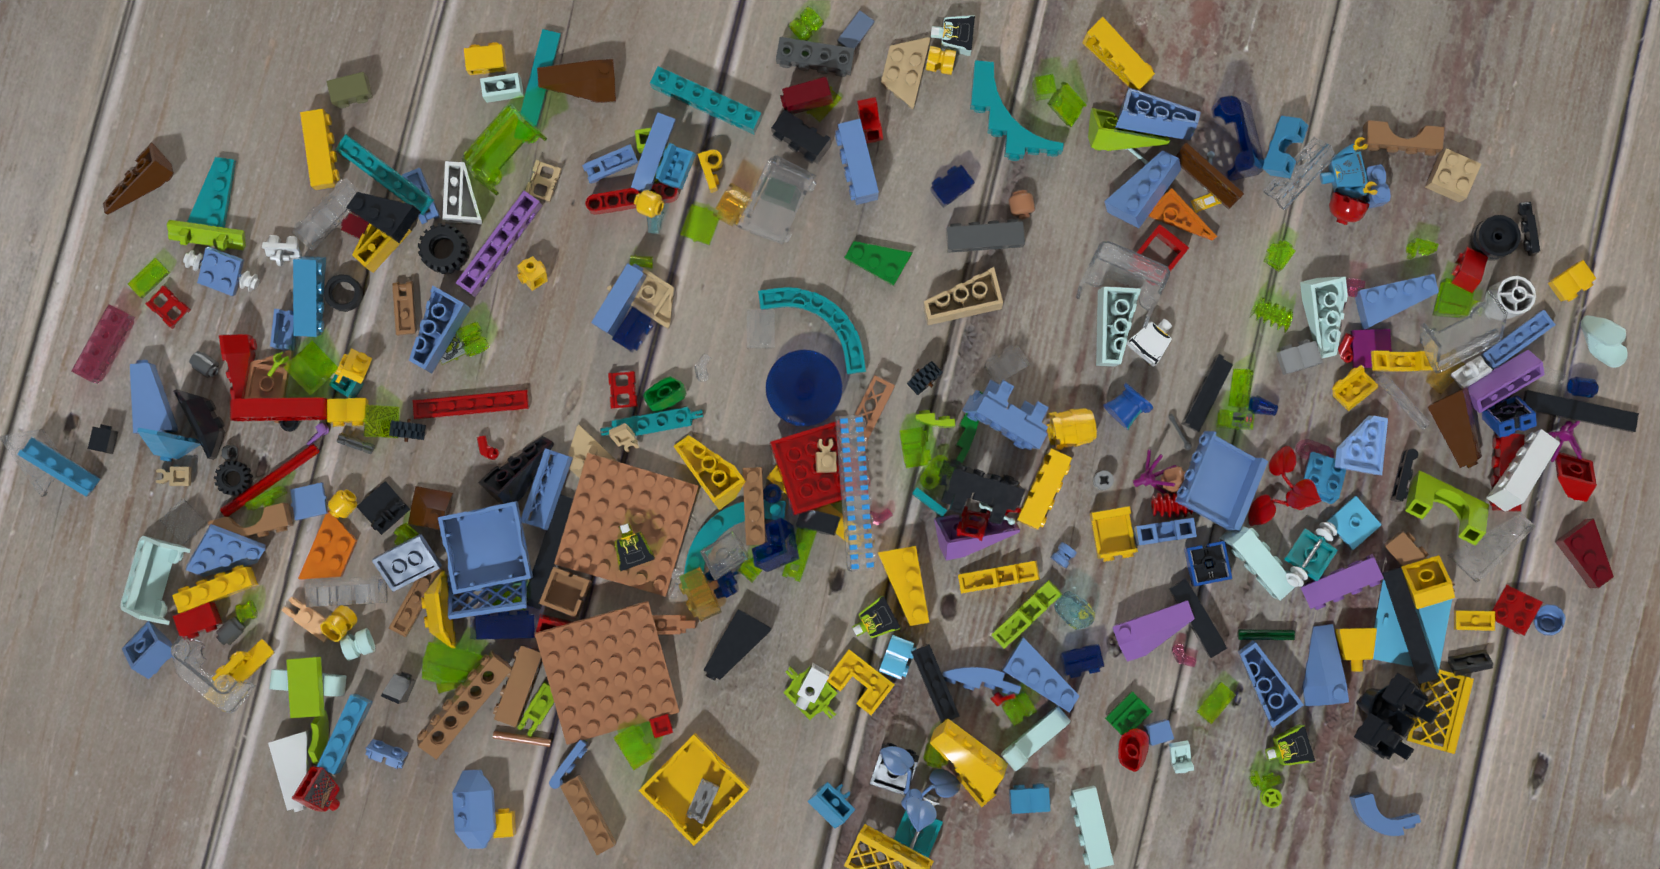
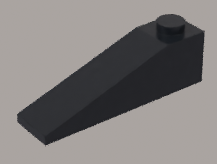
[478,436,554,504]

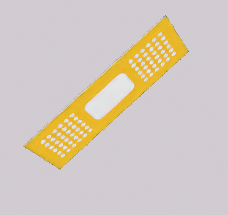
[1191,193,1221,213]

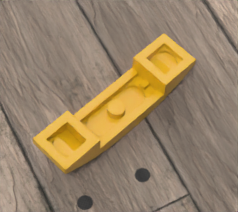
[1371,351,1437,372]

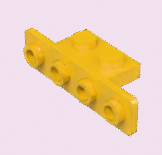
[206,639,275,706]

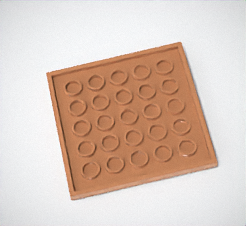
[554,453,699,597]
[535,601,679,745]

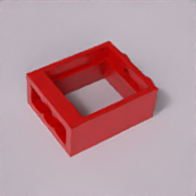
[1128,224,1189,286]

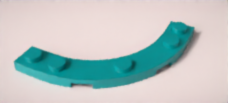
[758,287,866,375]
[683,500,786,592]

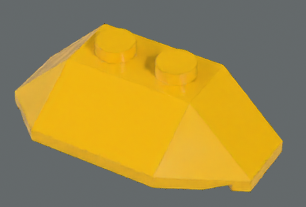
[421,570,457,649]

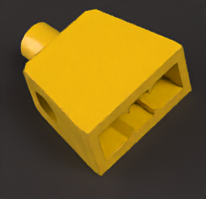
[1335,628,1377,672]

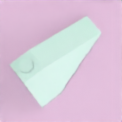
[1300,276,1348,359]

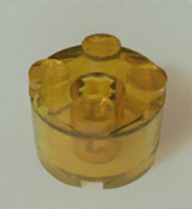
[713,183,753,227]

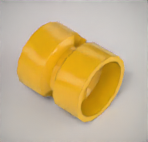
[926,46,956,75]
[320,605,357,642]

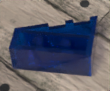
[470,611,535,640]

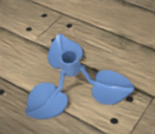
[880,746,961,832]

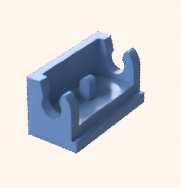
[270,309,296,351]

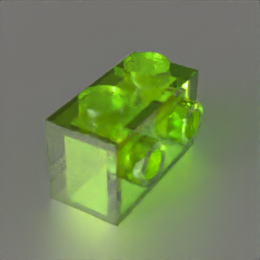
[613,724,656,771]

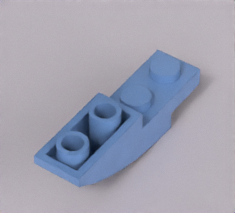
[942,667,1021,695]

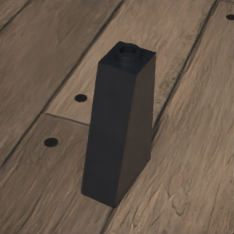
[704,609,772,681]

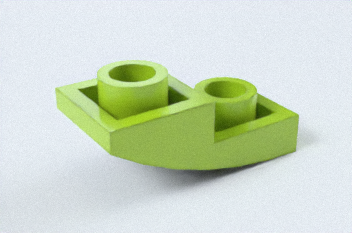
[915,410,955,428]

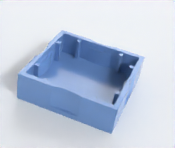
[438,501,533,594]

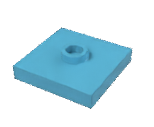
[1326,496,1382,550]

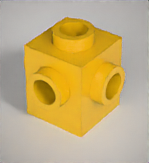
[517,256,548,291]

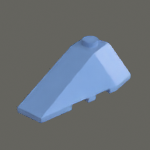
[1302,624,1349,706]

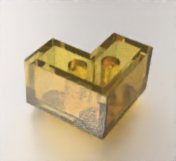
[678,567,722,622]

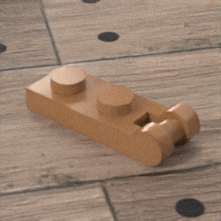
[393,281,417,336]

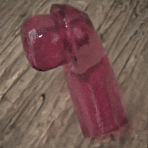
[864,508,893,525]
[1172,643,1196,667]

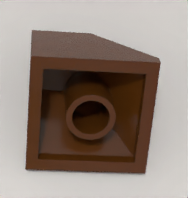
[408,486,453,530]

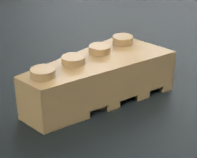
[923,267,1003,325]

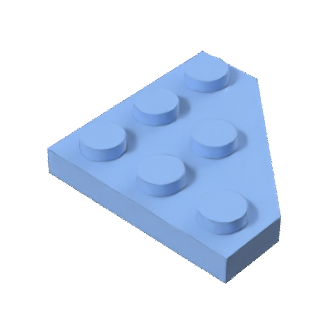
[1335,416,1388,475]

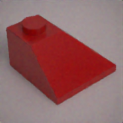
[1555,452,1597,502]

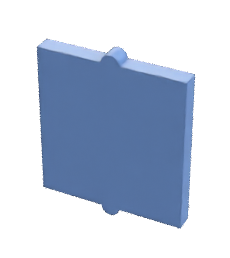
[290,482,328,521]

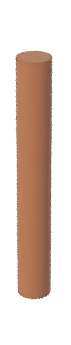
[493,731,552,747]

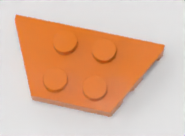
[298,510,357,580]

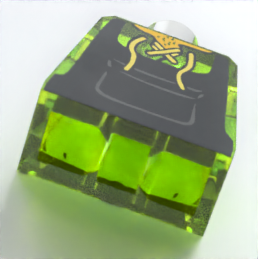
[615,523,656,572]

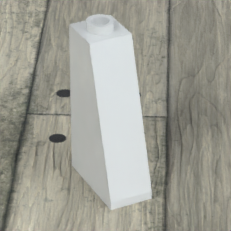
[268,730,312,812]

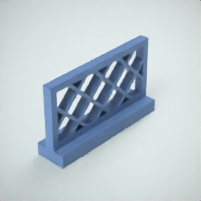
[447,576,528,619]

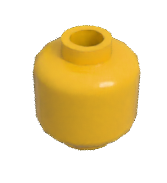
[634,190,664,218]
[328,489,357,518]

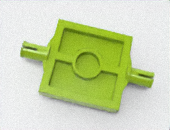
[783,665,838,720]

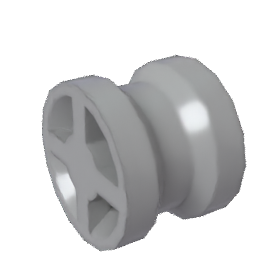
[1093,470,1114,490]

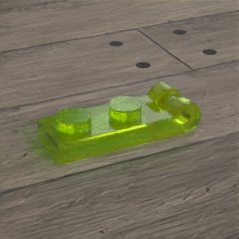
[782,528,817,582]

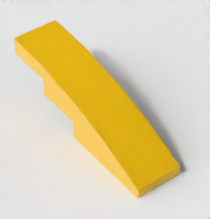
[958,560,1040,594]

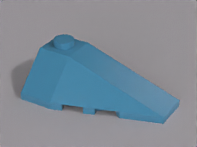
[137,428,201,462]

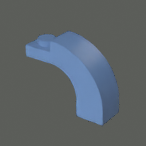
[1349,792,1421,836]

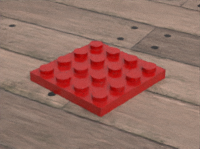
[770,420,867,515]

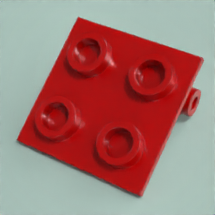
[1492,585,1543,636]

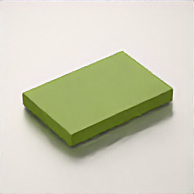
[286,657,325,718]

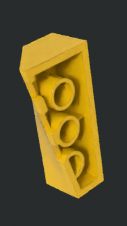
[930,719,1008,801]

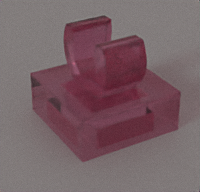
[1346,278,1365,297]

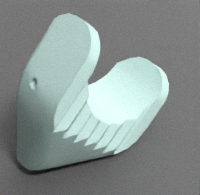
[1581,315,1628,368]

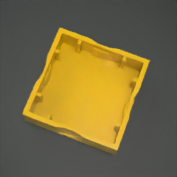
[638,733,750,846]

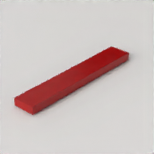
[412,390,529,420]

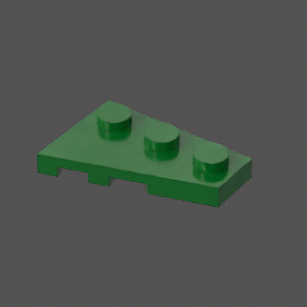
[844,241,913,286]

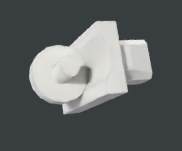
[262,235,301,266]
[1451,356,1492,389]

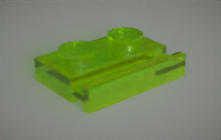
[1047,82,1087,127]

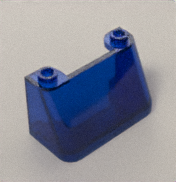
[1211,96,1264,181]

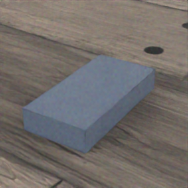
[837,10,875,50]

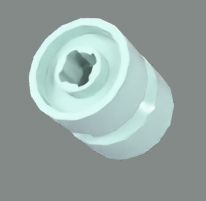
[340,628,375,661]

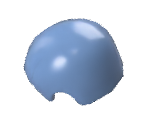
[1534,604,1566,636]

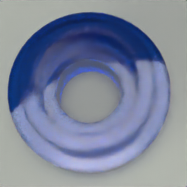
[763,484,782,503]

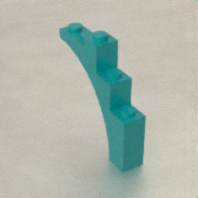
[970,60,1064,161]

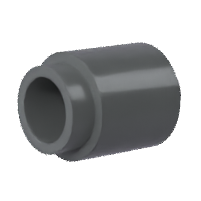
[189,351,219,378]
[216,616,246,645]

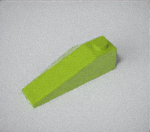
[1088,108,1170,151]

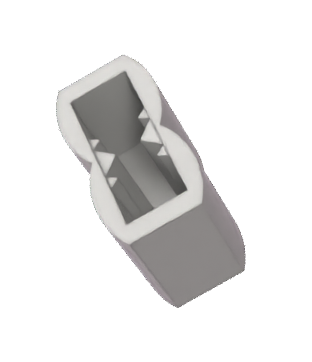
[1276,339,1323,375]

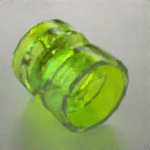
[788,6,824,41]
[456,322,490,357]
[1001,690,1037,726]

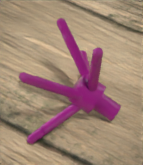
[1548,420,1582,462]
[1133,449,1177,496]

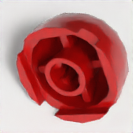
[1329,192,1370,225]

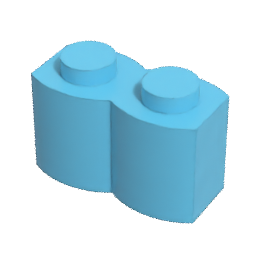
[879,635,916,680]

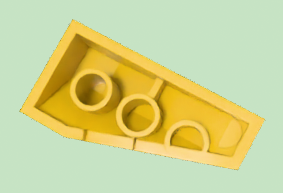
[673,435,746,510]

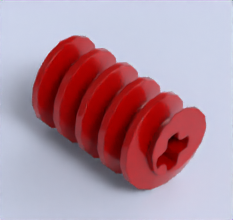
[1151,493,1193,518]

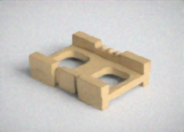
[525,160,562,202]

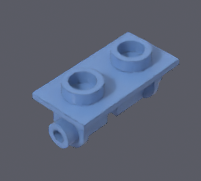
[365,739,409,769]

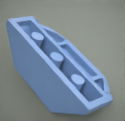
[452,769,496,849]

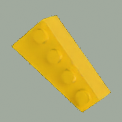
[1082,16,1155,91]
[1016,448,1072,530]
[877,546,929,626]

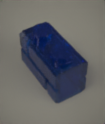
[930,165,975,208]
[612,307,653,353]
[1059,644,1104,678]

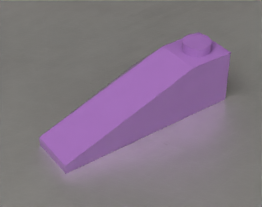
[934,515,1020,560]
[1113,600,1195,662]

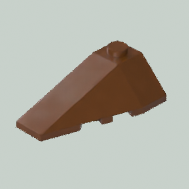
[537,59,616,103]
[103,142,174,215]

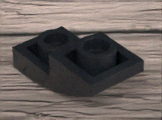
[796,510,840,536]

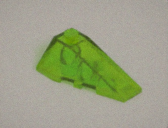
[422,641,493,684]

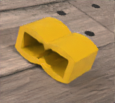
[1548,260,1597,302]
[327,398,369,427]

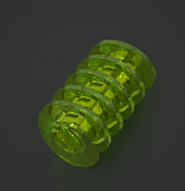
[1250,297,1293,333]

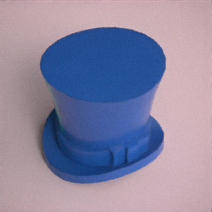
[1103,383,1153,430]

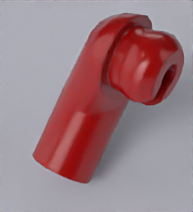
[1338,333,1354,363]
[477,435,499,460]

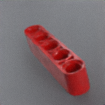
[585,183,679,215]
[230,397,327,421]

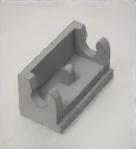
[686,778,720,824]

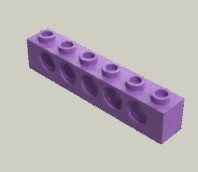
[456,191,543,297]

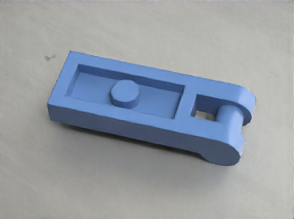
[582,144,638,184]
[402,168,440,224]
[549,740,588,789]

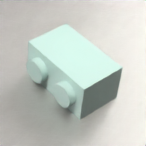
[480,73,524,103]

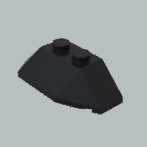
[173,389,225,460]

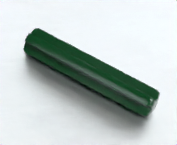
[1237,629,1295,640]

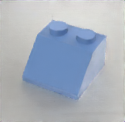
[122,621,176,679]

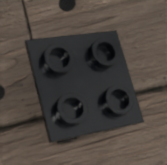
[357,481,411,535]

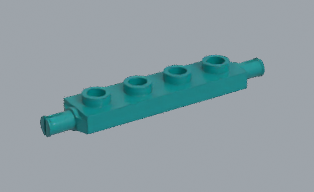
[600,406,704,436]

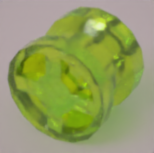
[235,600,258,623]

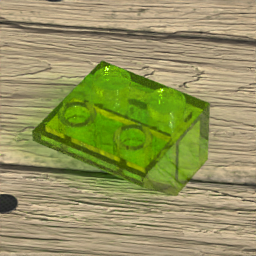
[283,340,338,396]

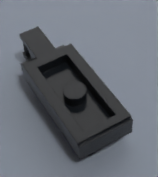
[1518,202,1540,256]

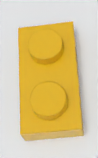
[1454,610,1495,631]

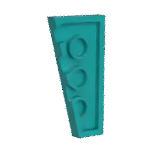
[187,157,236,228]

